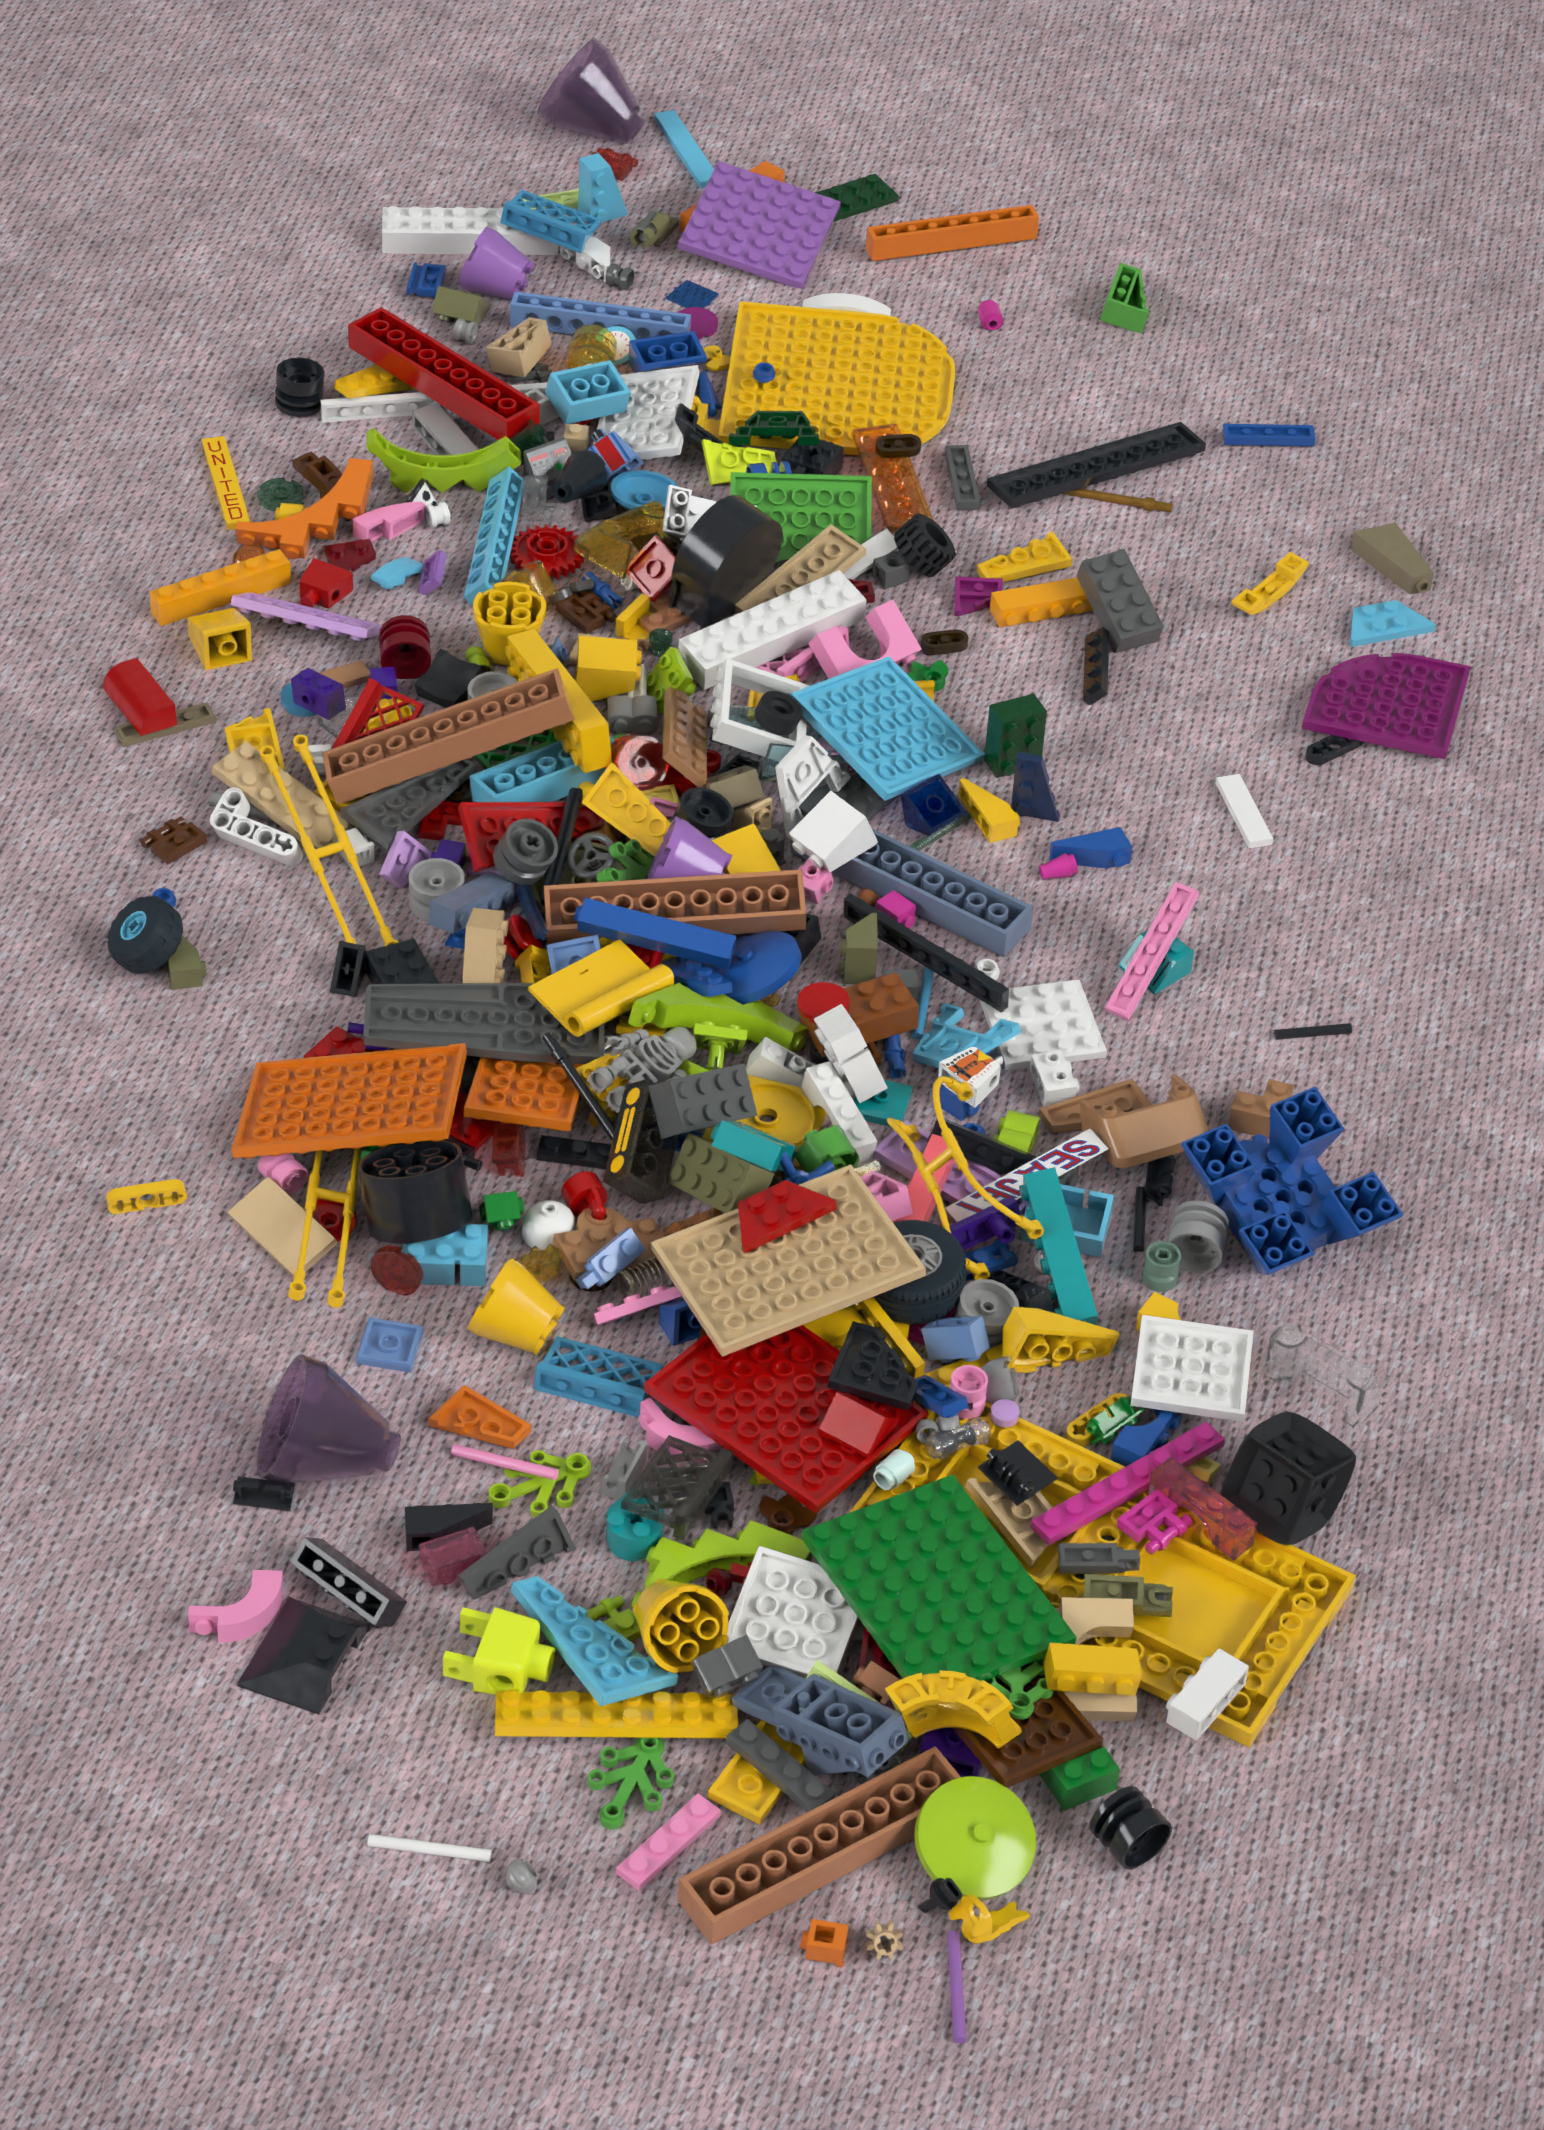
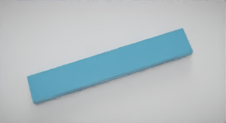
[654,110,714,188]

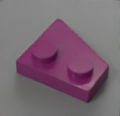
[954,576,1003,616]

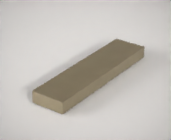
[114,703,216,747]

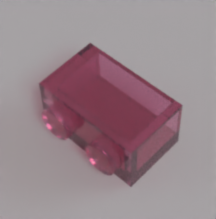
[419,1527,487,1587]

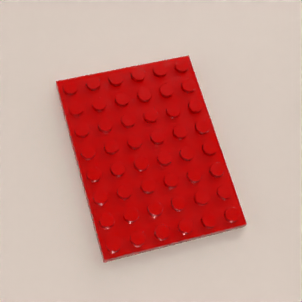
[644,1325,929,1514]

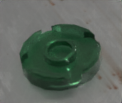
[257,478,304,511]

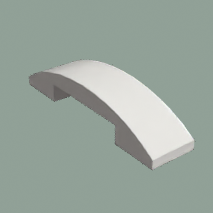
[802,293,891,316]

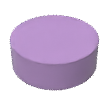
[990,1399,1020,1427]

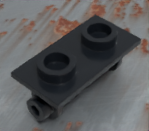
[1144,1155,1176,1206]
[233,1476,295,1511]

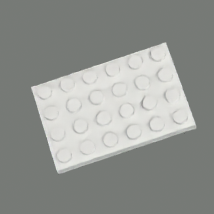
[593,365,700,460]

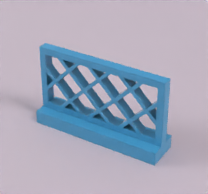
[500,189,602,253]
[534,1336,663,1418]

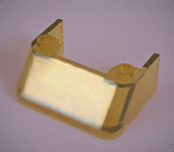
[574,501,667,579]

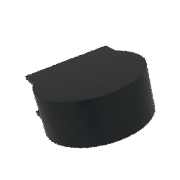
[669,495,783,630]

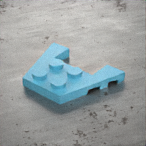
[912,1003,1022,1068]

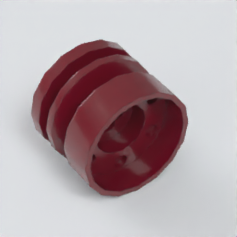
[379,615,431,679]

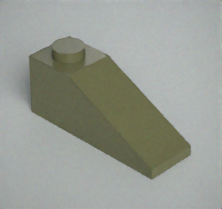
[166,935,207,990]

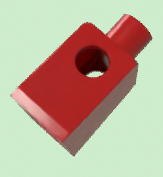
[299,558,353,609]

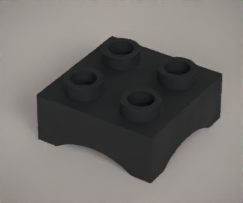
[414,648,483,708]

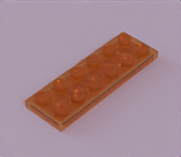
[852,423,934,533]

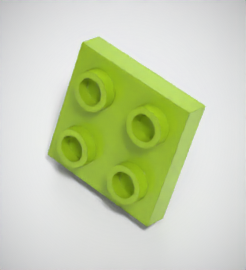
[646,646,696,714]
[691,1021,748,1071]

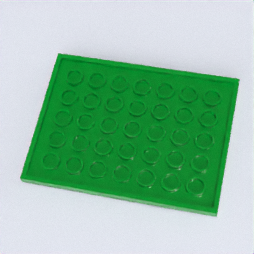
[801,1474,1077,1681]

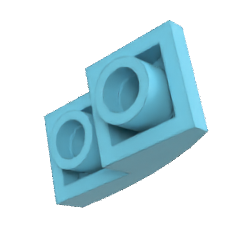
[371,557,423,589]

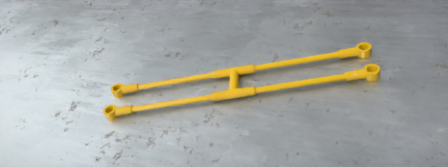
[260,735,399,946]
[288,1147,362,1308]

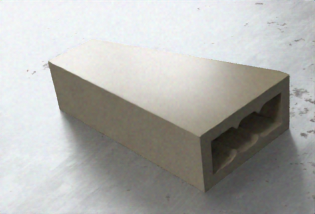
[1351,522,1434,594]

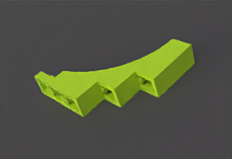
[628,983,808,1053]

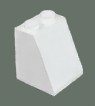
[789,791,878,872]

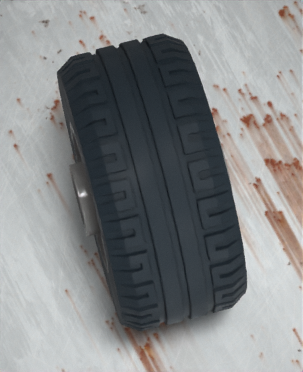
[874,1220,966,1324]

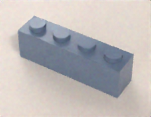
[428,872,516,934]

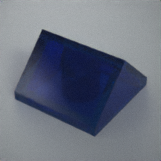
[901,774,968,836]

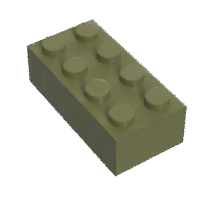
[667,1133,775,1213]

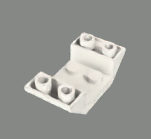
[662,485,757,542]

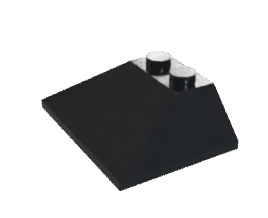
[237,1597,370,1715]

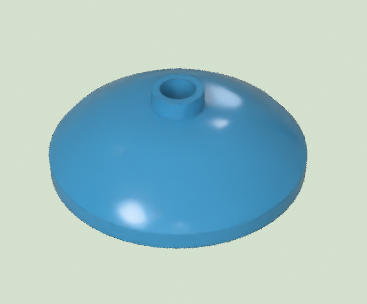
[610,470,679,514]

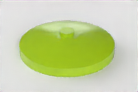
[915,1776,1036,1900]

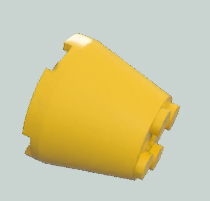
[473,582,546,666]
[467,1258,566,1355]
[633,1579,729,1674]

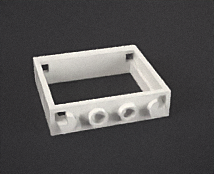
[710,658,809,761]

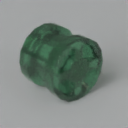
[648,628,673,657]

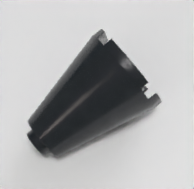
[553,450,609,503]

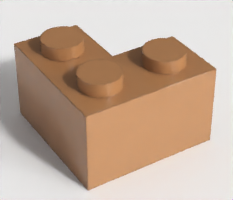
[1228,1079,1294,1139]

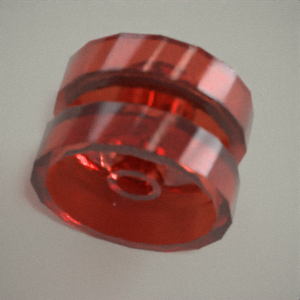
[606,734,669,791]

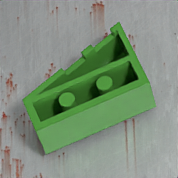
[1100,263,1149,333]

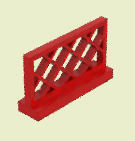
[323,678,425,792]

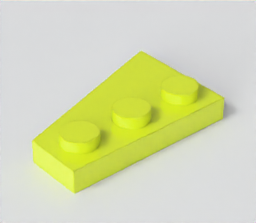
[701,439,776,486]

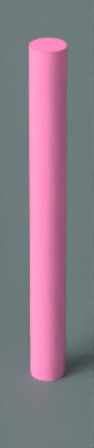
[451,1444,559,1480]

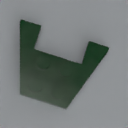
[729,411,819,445]

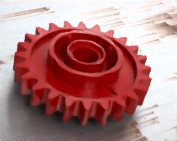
[509,524,585,581]

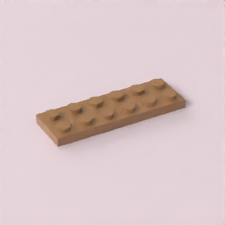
[663,686,707,788]

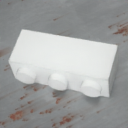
[1166,1648,1249,1741]

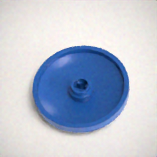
[706,931,802,1004]

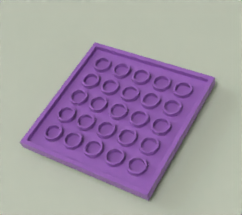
[678,161,841,289]

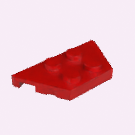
[738,1180,837,1253]

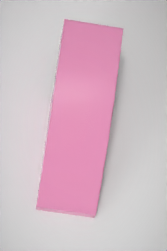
[353,502,425,542]

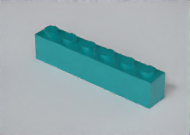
[1019,1167,1098,1325]

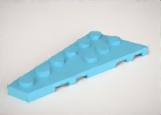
[510,1576,679,1707]

